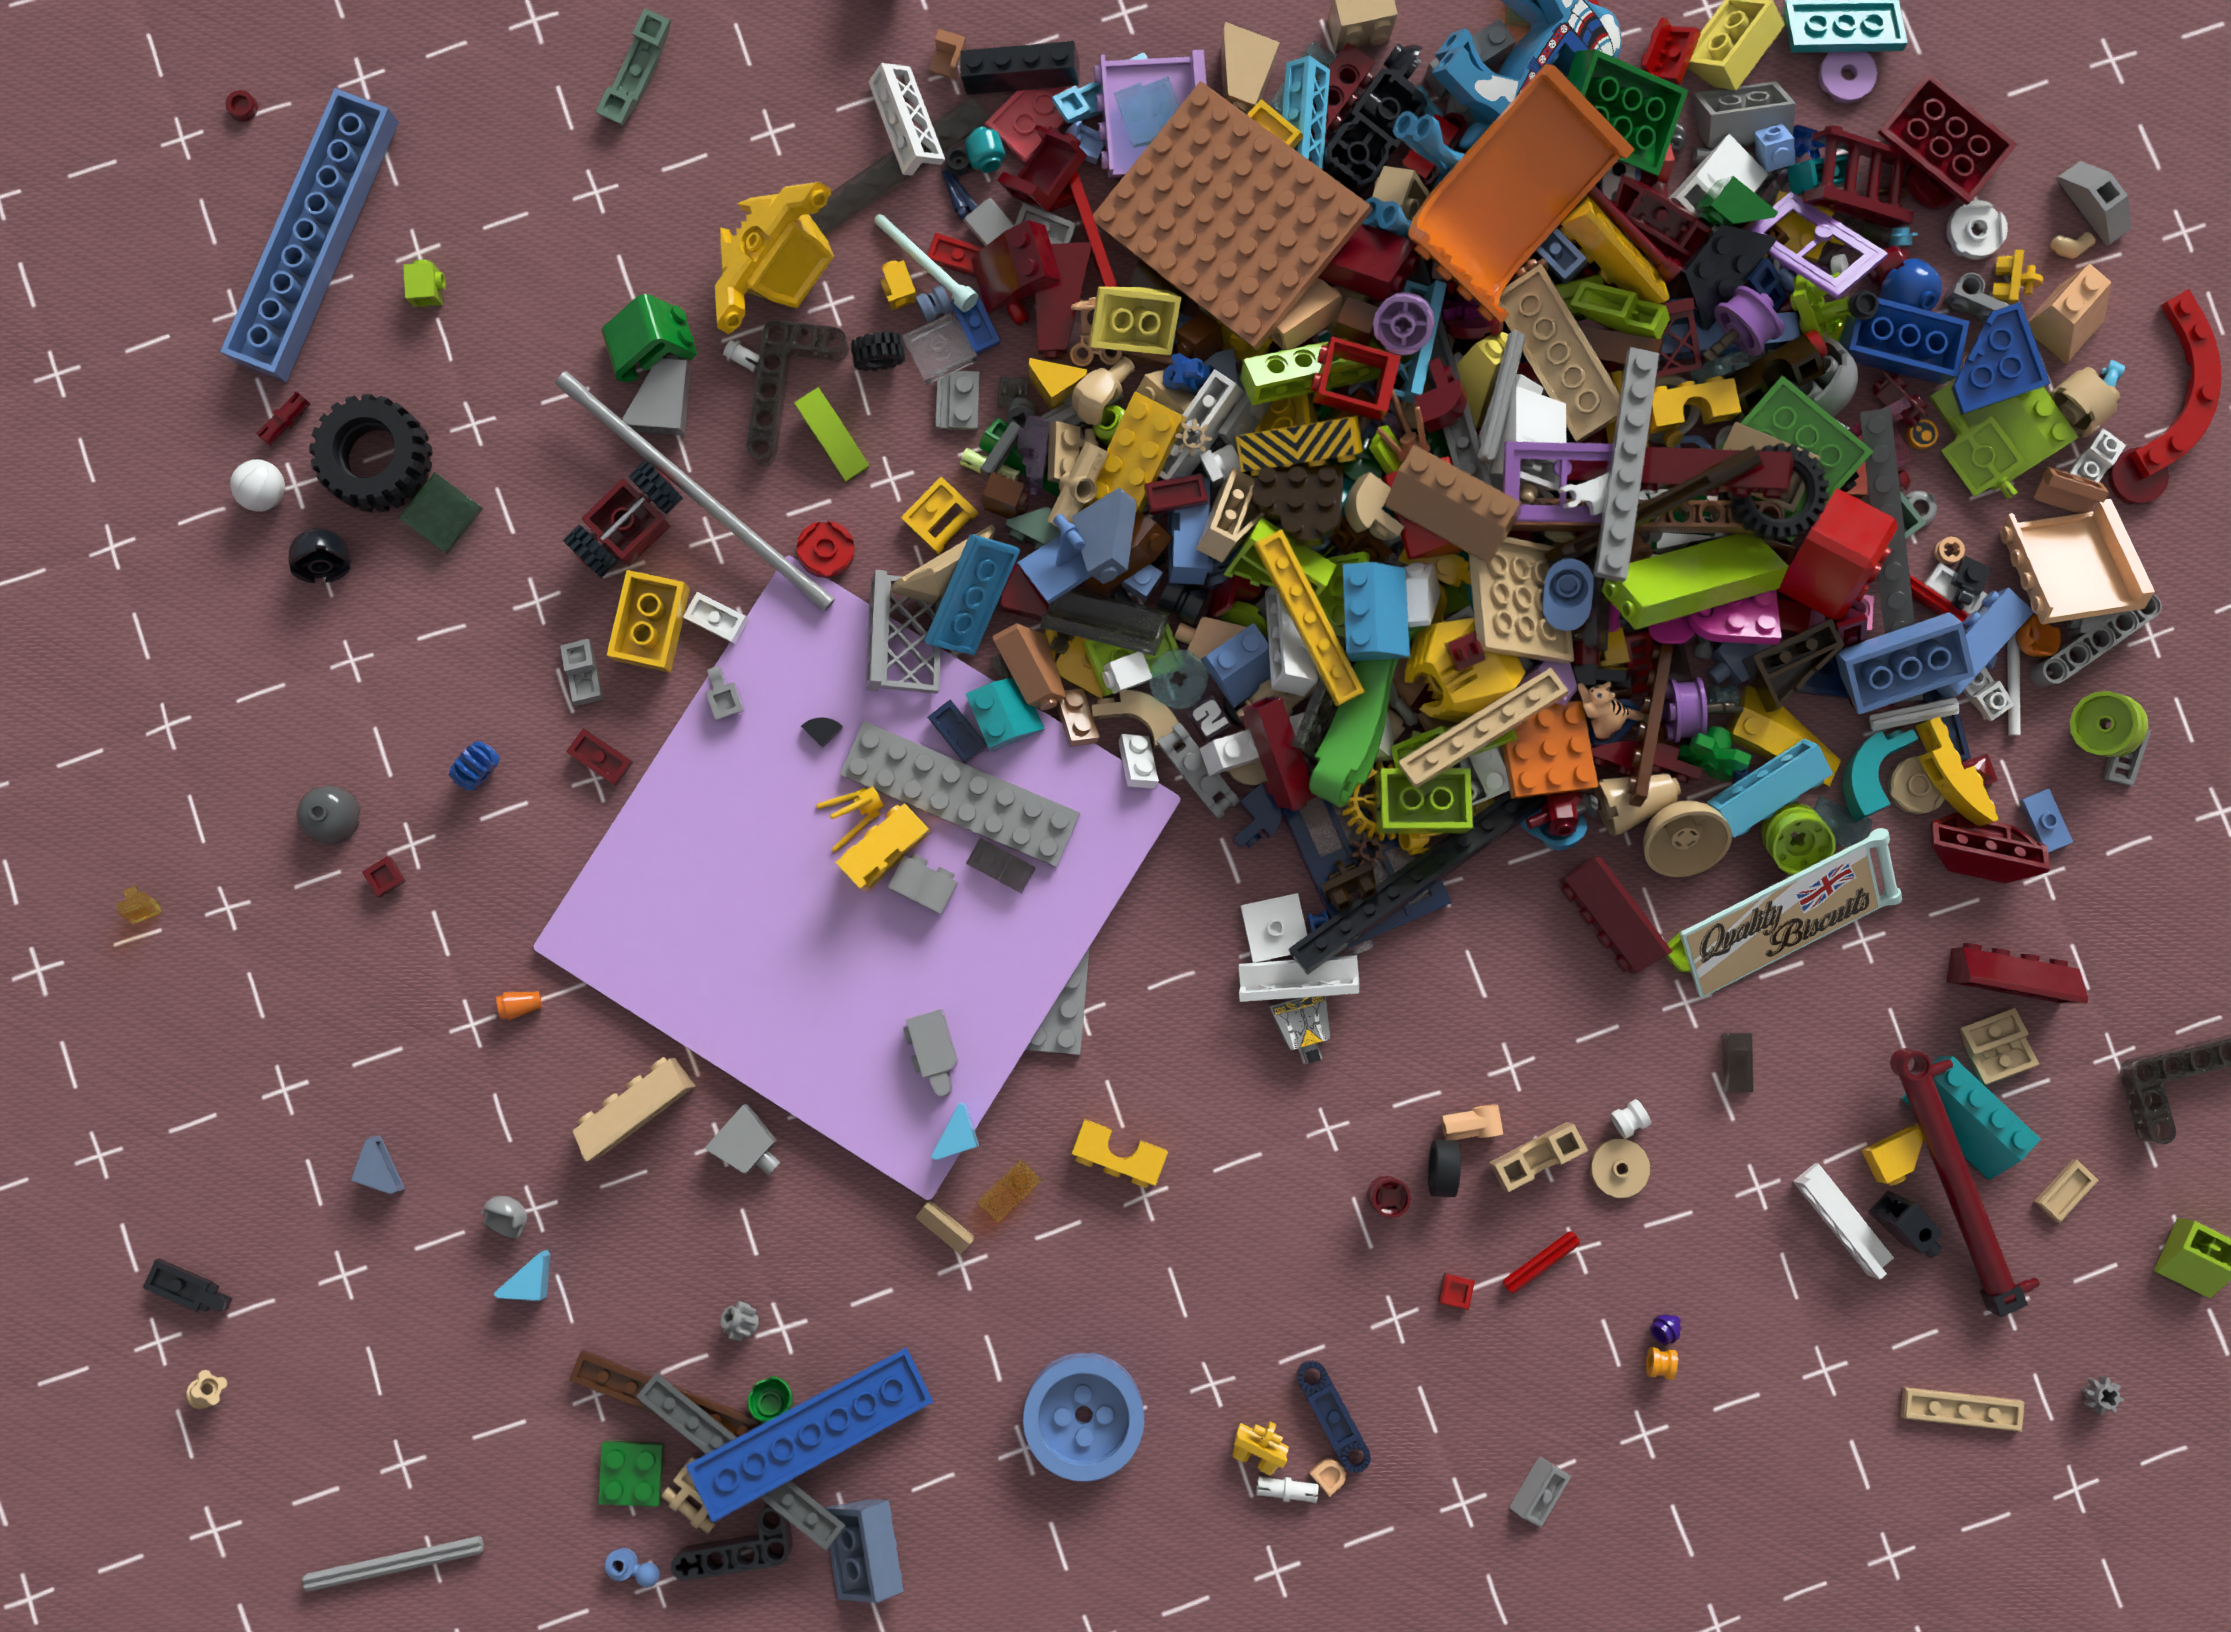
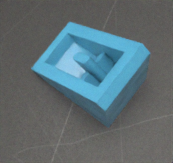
[931,1102,979,1160]
[493,1250,551,1301]

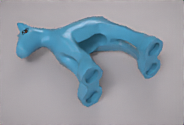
[1362,111,1465,238]

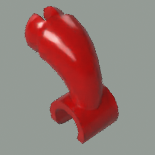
[1006,301,1029,326]

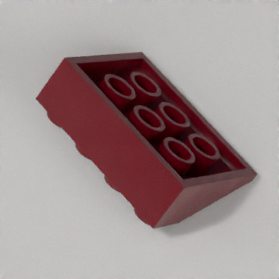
[1877,72,2017,205]

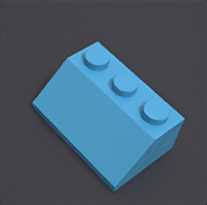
[1343,562,1410,662]

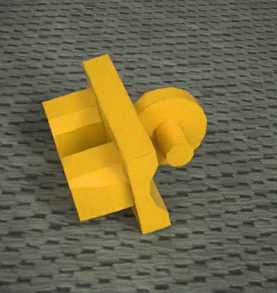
[1992,250,2043,305]
[1232,1421,1289,1476]

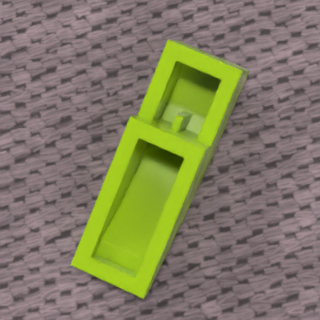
[1570,280,1670,339]
[794,387,870,482]

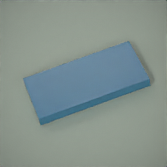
[924,534,1020,656]

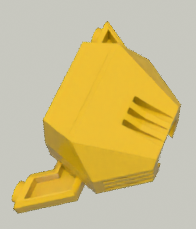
[714,182,834,334]
[1405,582,1526,723]

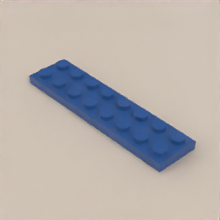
[686,1347,934,1522]

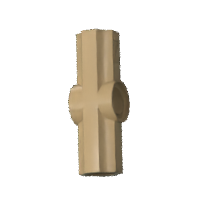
[1047,441,1109,527]

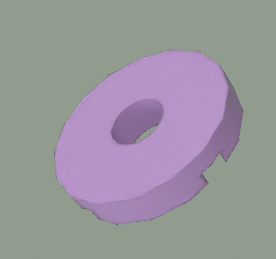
[1818,52,1877,104]

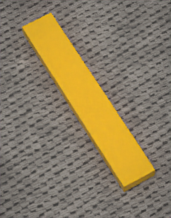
[1253,530,1364,706]

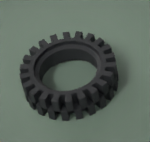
[1729,443,1829,540]

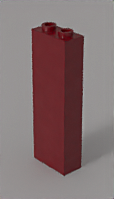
[1318,224,1420,302]

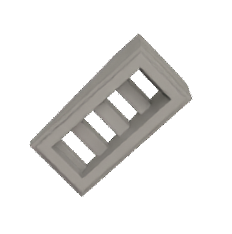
[2103,730,2151,786]

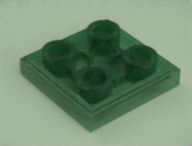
[399,472,483,554]

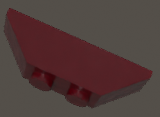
[1930,812,2050,884]

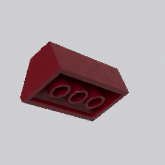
[1559,855,1673,974]
[1946,943,2088,1004]

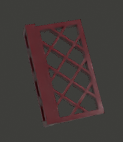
[1577,297,1702,378]

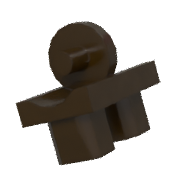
[1321,860,1377,912]

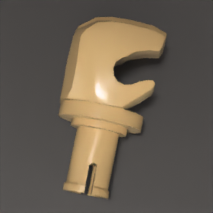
[1072,356,1135,426]

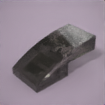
[966,838,1036,894]

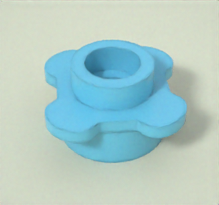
[1884,227,1918,246]

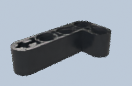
[671,1504,793,1581]

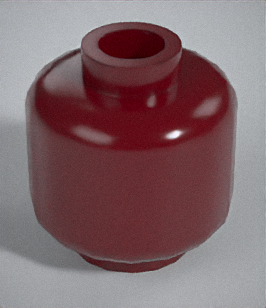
[1867,245,1911,287]

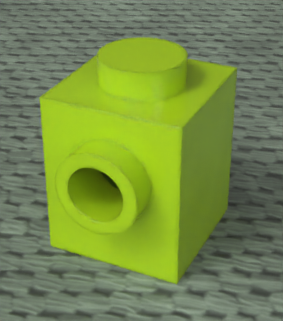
[403,260,446,307]

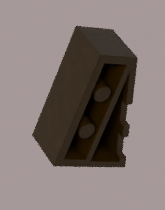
[1742,619,1844,713]

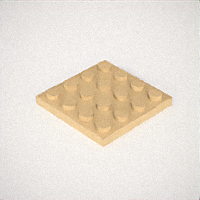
[1469,537,1574,664]

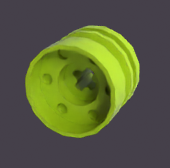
[1761,802,1836,875]

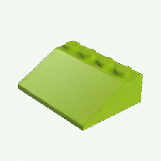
[1929,379,2079,492]

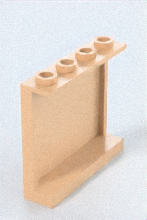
[2000,499,2155,624]

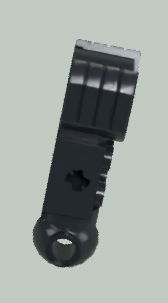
[1322,43,1427,196]

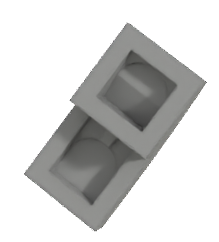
[560,639,604,707]

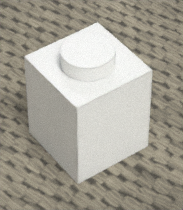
[1102,651,1152,694]

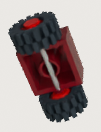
[563,460,683,578]

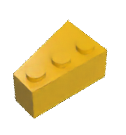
[835,803,932,892]

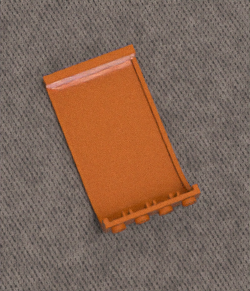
[1408,64,1635,323]

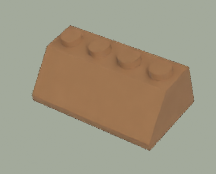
[1384,445,1521,564]

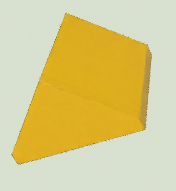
[1028,358,1087,411]

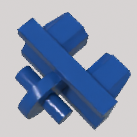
[1163,353,1214,396]

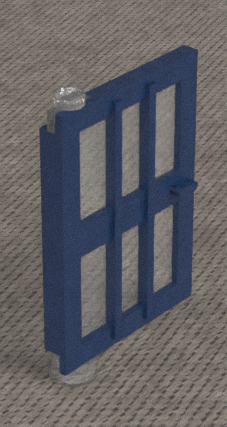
[1281,761,1452,956]

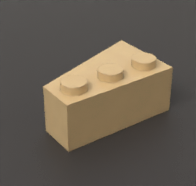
[1196,467,1267,562]

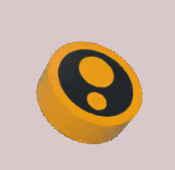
[1906,419,1938,450]

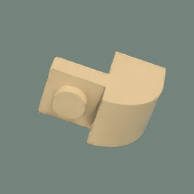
[1345,472,1404,541]

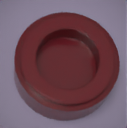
[225,90,258,122]

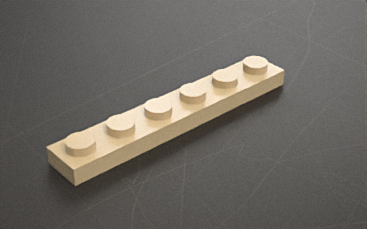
[1398,668,1568,789]

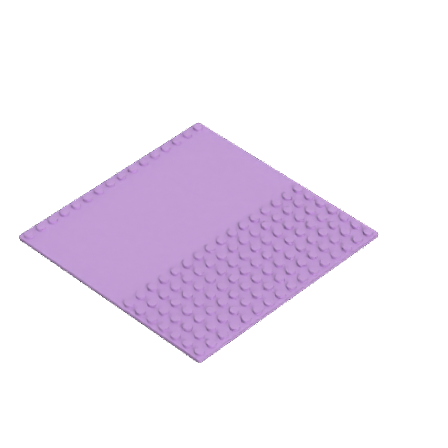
[534,556,1180,1200]

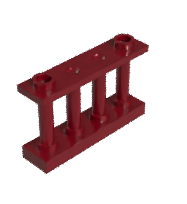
[1803,125,1914,229]

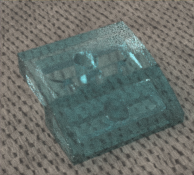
[1114,77,1180,148]

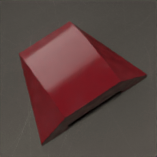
[1597,174,1713,273]

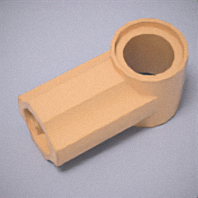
[1441,1104,1503,1141]

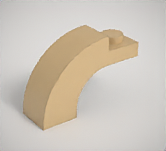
[1092,690,1183,748]

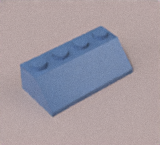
[1835,612,1975,715]

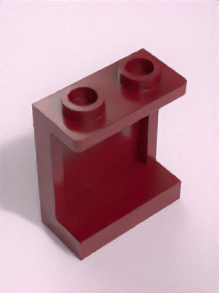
[997,125,1087,212]

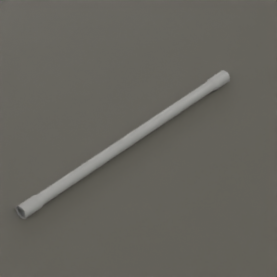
[555,371,835,612]

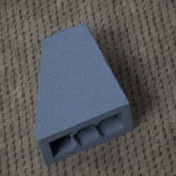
[1072,487,1137,584]

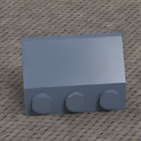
[825,1499,904,1603]

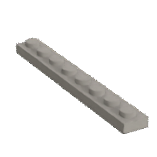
[1594,347,1659,582]

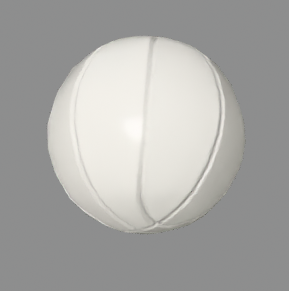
[230,459,285,512]

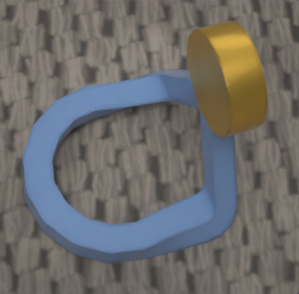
[1663,428,1712,449]

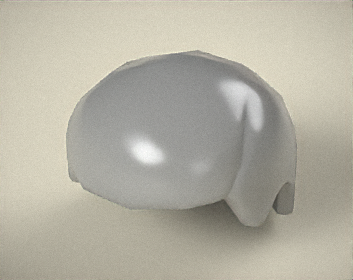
[481,1196,527,1239]

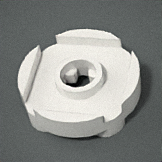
[1947,200,2008,259]

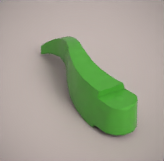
[1309,618,1433,807]

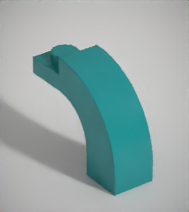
[1842,729,1919,823]

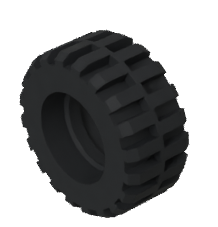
[309,394,433,512]

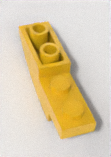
[1915,716,1999,826]

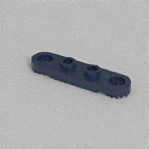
[1296,1360,1371,1473]

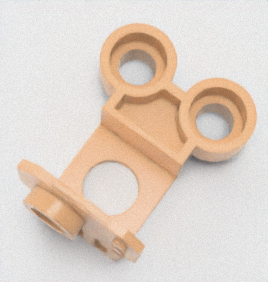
[1070,297,1122,366]

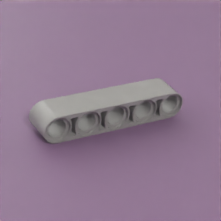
[2031,594,2162,687]

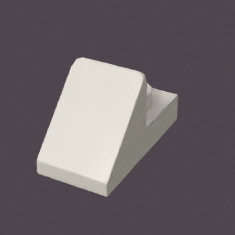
[1200,444,1241,489]

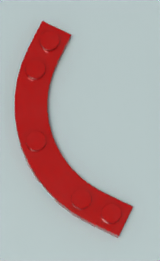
[2129,289,2221,478]

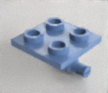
[1017,514,1092,604]

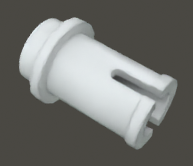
[723,340,762,373]

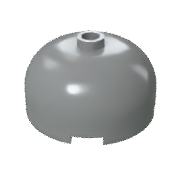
[1790,337,1858,417]

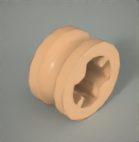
[1934,537,1965,565]

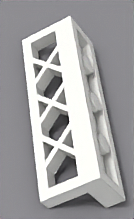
[869,63,945,176]
[1239,955,1360,1002]
[1793,1163,1894,1279]

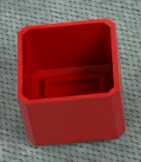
[1776,488,1898,621]

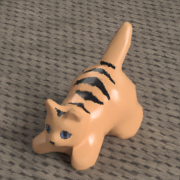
[1577,681,1644,739]

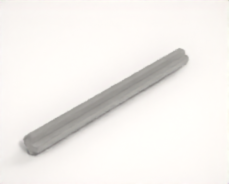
[302,1536,484,1592]

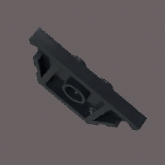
[1680,224,1777,331]

